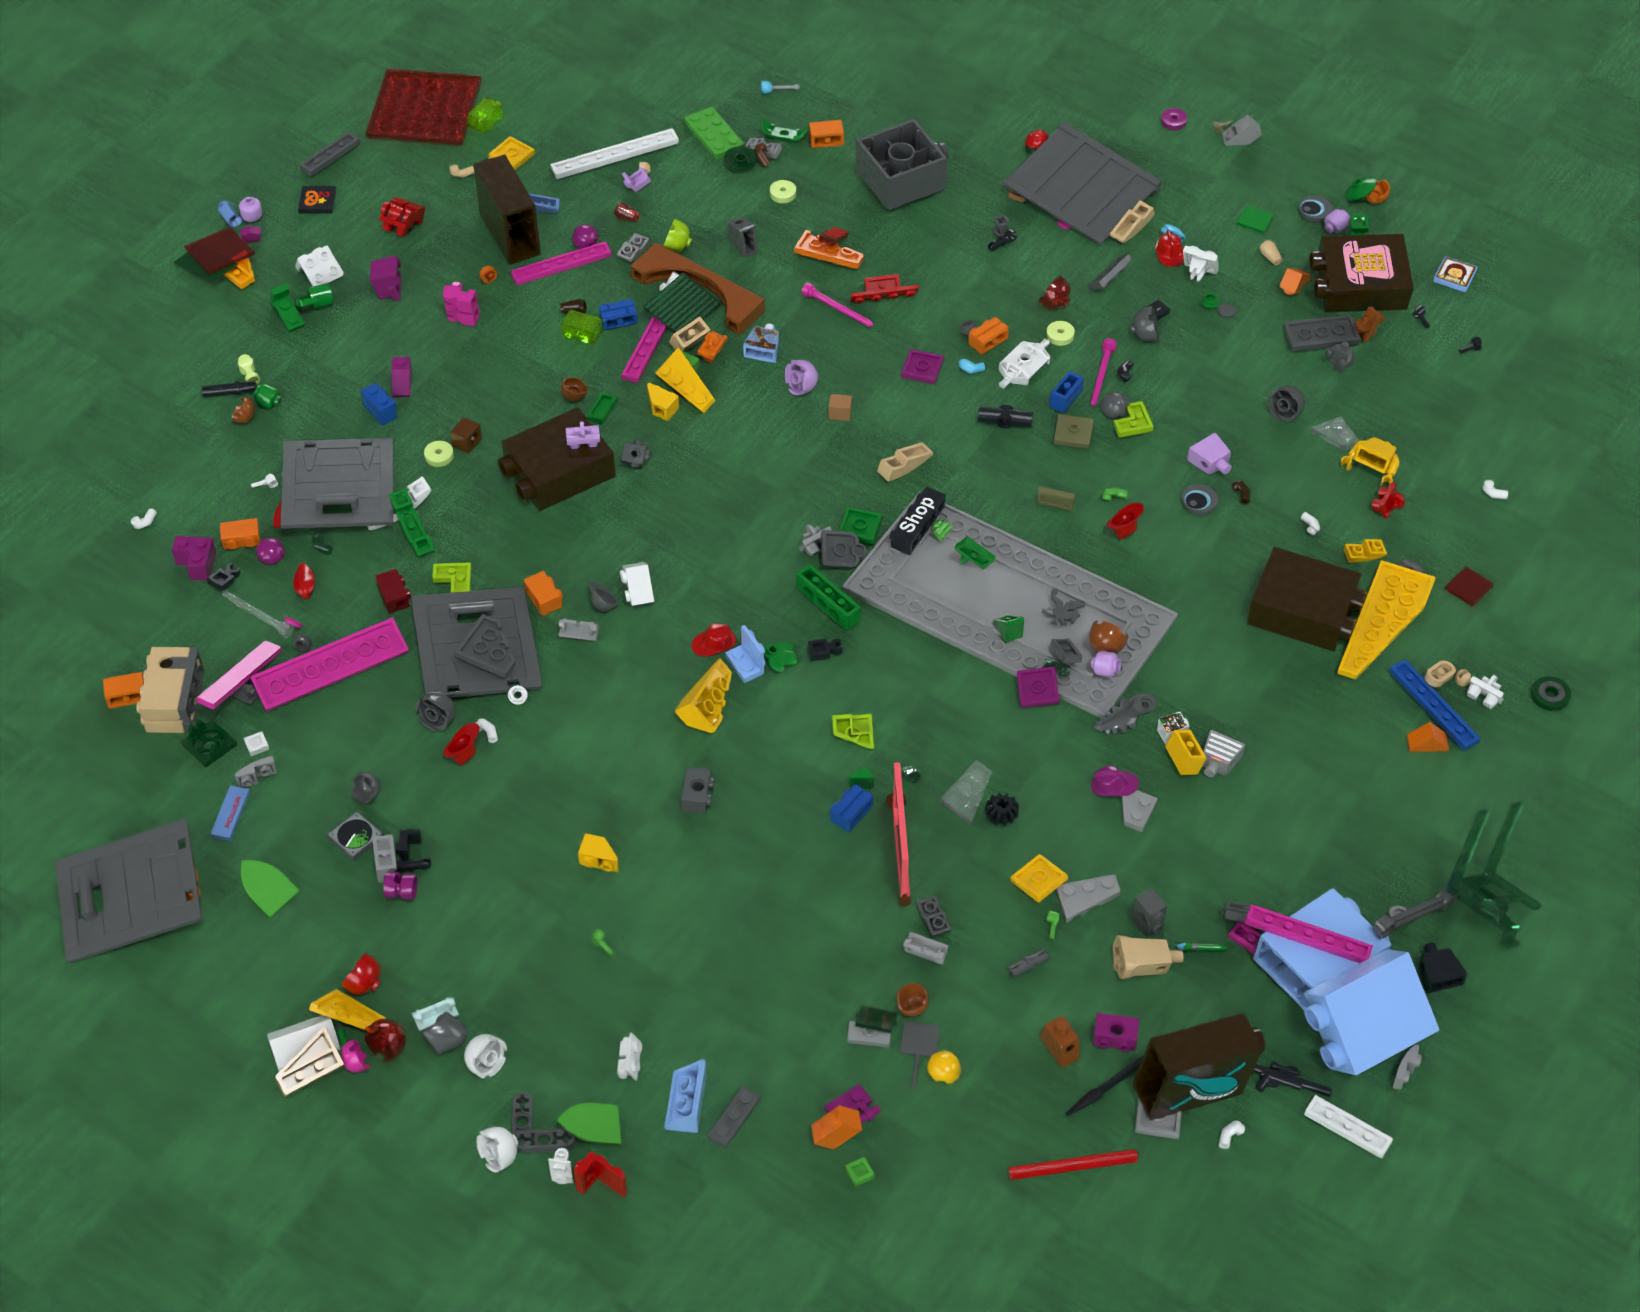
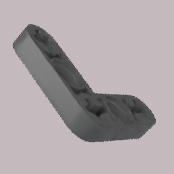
[512,1092,576,1153]

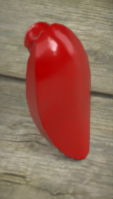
[293,563,315,599]

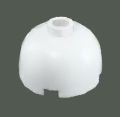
[464,1034,507,1078]
[476,1127,518,1173]

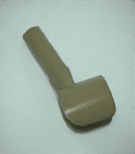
[1212,120,1233,134]

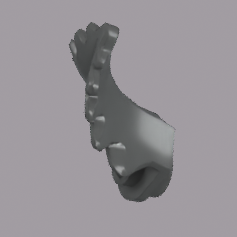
[1093,693,1157,735]

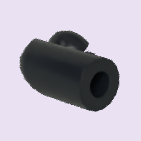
[1117,360,1133,382]

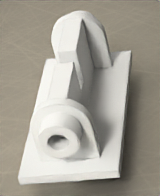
[617,1032,642,1080]
[548,1148,574,1184]

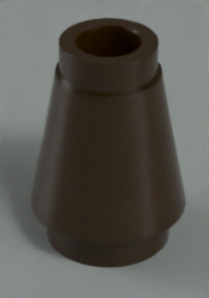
[560,298,587,316]

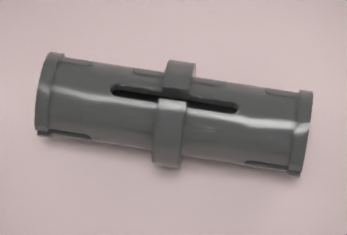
[1007,948,1049,979]

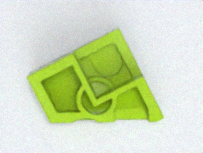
[832,714,874,750]

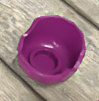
[572,224,599,249]
[256,538,285,565]

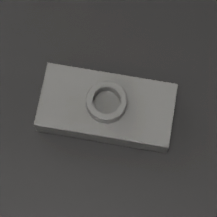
[847,1021,892,1048]

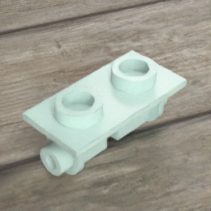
[412,997,459,1031]

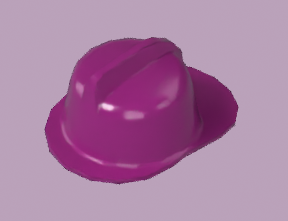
[1091,765,1139,796]

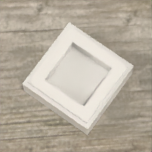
[243,732,270,756]

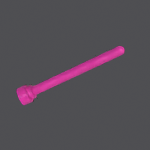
[801,282,873,327]
[1090,338,1117,406]

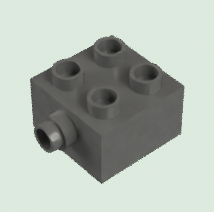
[856,119,949,210]

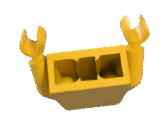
[1341,437,1400,487]

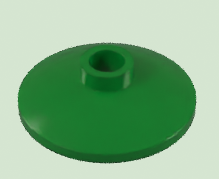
[1345,176,1376,201]

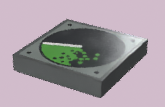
[326,811,384,861]

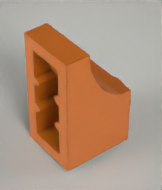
[1279,268,1312,296]

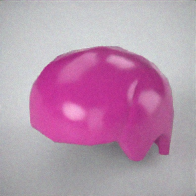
[341,1040,370,1073]

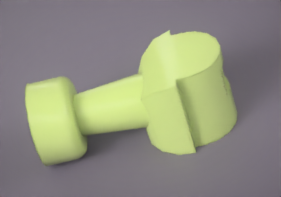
[237,355,260,385]

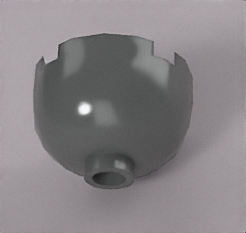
[1131,306,1160,342]
[1268,385,1305,422]
[415,692,455,731]

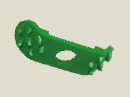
[761,119,808,141]

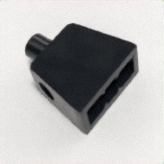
[1419,942,1468,994]

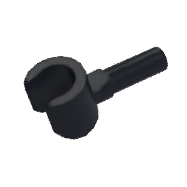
[1413,305,1430,328]
[1459,337,1482,354]

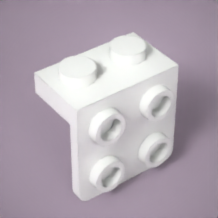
[295,246,343,286]

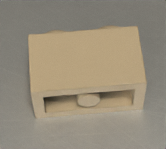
[669,317,710,352]

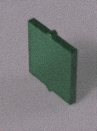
[855,1005,898,1033]

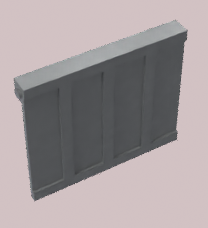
[1002,122,1162,246]

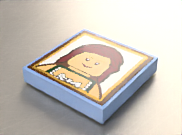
[1433,256,1478,292]

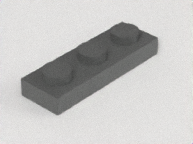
[1088,254,1132,291]
[707,1086,761,1149]

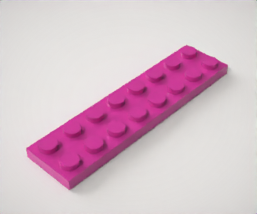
[250,617,409,712]

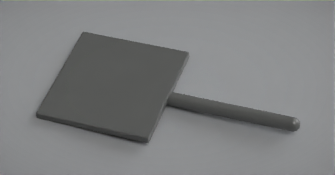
[900,1021,940,1090]

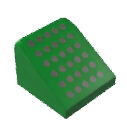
[849,767,874,789]

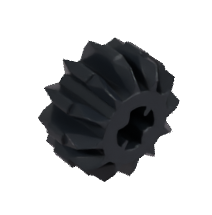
[985,792,1019,826]

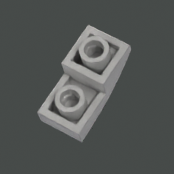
[746,138,782,159]
[617,233,650,262]
[235,756,277,788]
[1393,1044,1422,1090]

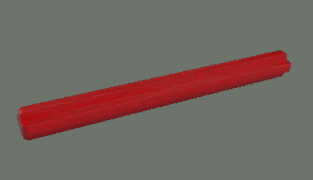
[1009,1149,1138,1180]

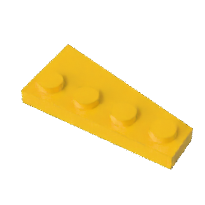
[655,347,716,413]

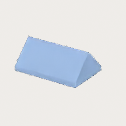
[664,1059,707,1133]

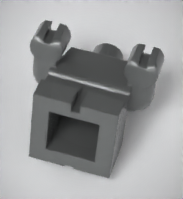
[1325,342,1355,373]

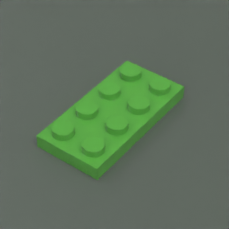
[684,106,744,160]

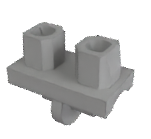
[799,525,832,558]

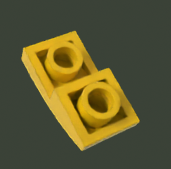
[1343,539,1387,563]

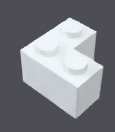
[620,562,654,606]

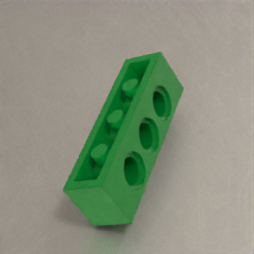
[796,564,861,631]

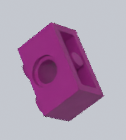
[1093,1013,1139,1051]

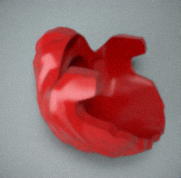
[1025,129,1049,149]

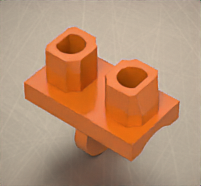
[697,331,728,363]

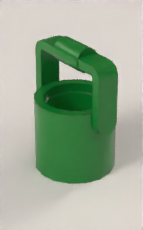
[295,282,334,309]

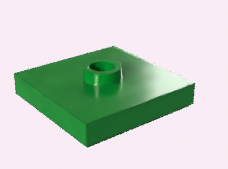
[839,507,883,545]

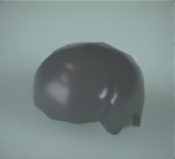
[1101,392,1130,419]
[351,771,380,804]

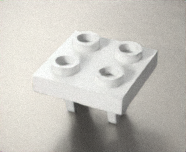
[1183,245,1219,282]

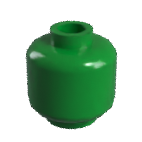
[253,383,281,409]

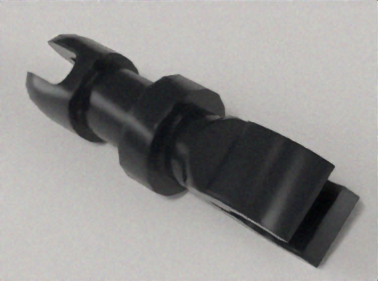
[988,229,1017,251]
[395,858,432,873]

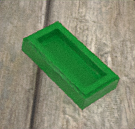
[586,392,618,425]

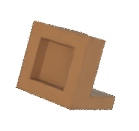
[829,394,852,421]

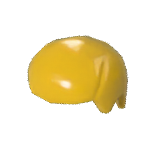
[927,1051,961,1084]

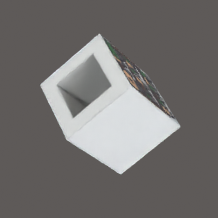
[1157,712,1189,745]

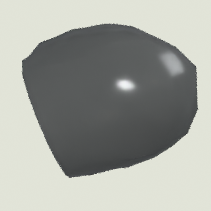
[422,1011,468,1055]

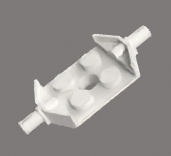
[999,338,1050,389]

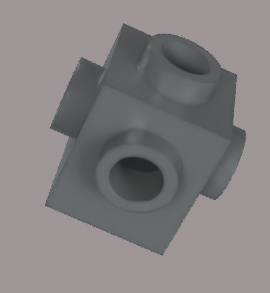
[621,440,651,467]

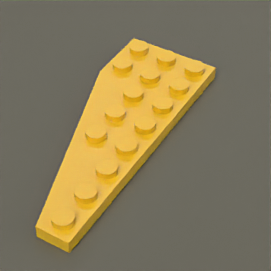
[1337,560,1436,680]

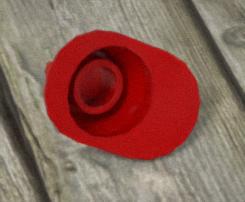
[1155,230,1184,267]
[1106,503,1144,540]
[691,623,736,657]
[443,723,480,766]

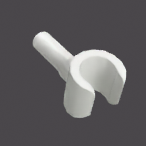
[251,474,278,488]

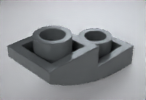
[916,896,951,937]

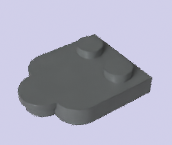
[821,530,867,569]

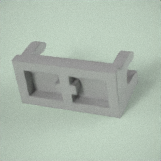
[372,834,397,883]

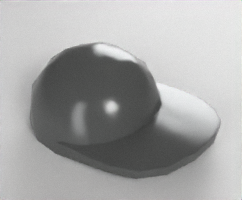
[587,581,618,611]

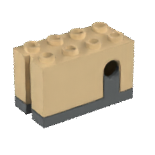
[137,647,205,733]

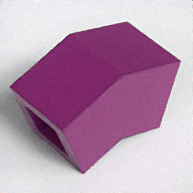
[241,226,261,243]

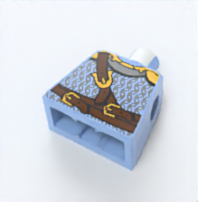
[743,324,779,363]

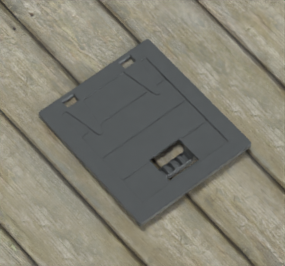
[281,438,394,529]
[411,587,542,698]
[55,818,202,963]

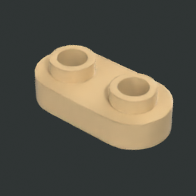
[1424,660,1456,687]

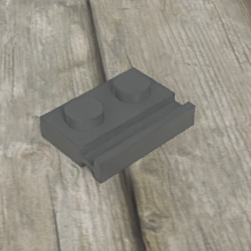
[1225,901,1267,922]

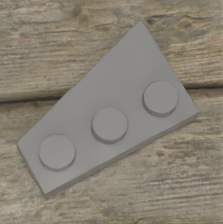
[1055,874,1121,923]

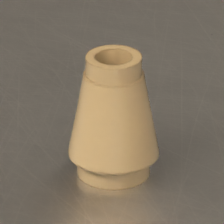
[1260,240,1283,265]

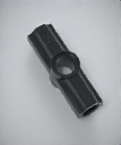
[978,405,1033,429]

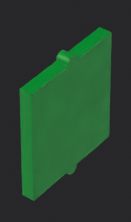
[1236,205,1274,234]

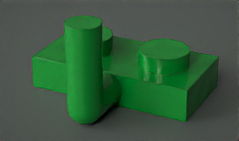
[954,536,996,569]

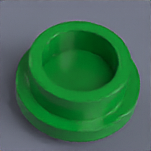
[1202,293,1219,309]

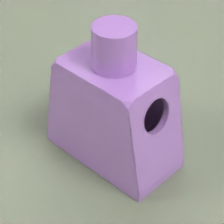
[1187,433,1232,474]

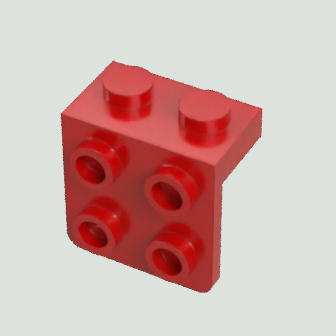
[574,1151,627,1197]

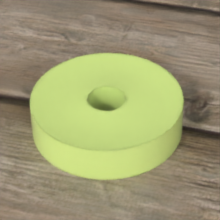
[770,180,796,203]
[1046,321,1075,346]
[424,441,454,467]

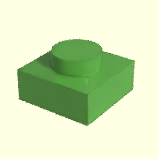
[845,1157,875,1187]

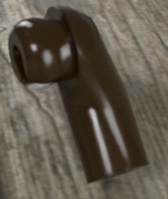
[1232,480,1250,505]

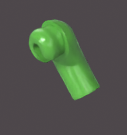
[1102,487,1129,501]

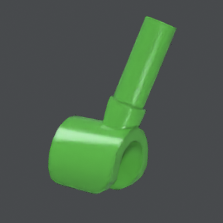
[1046,910,1060,940]
[592,929,614,956]

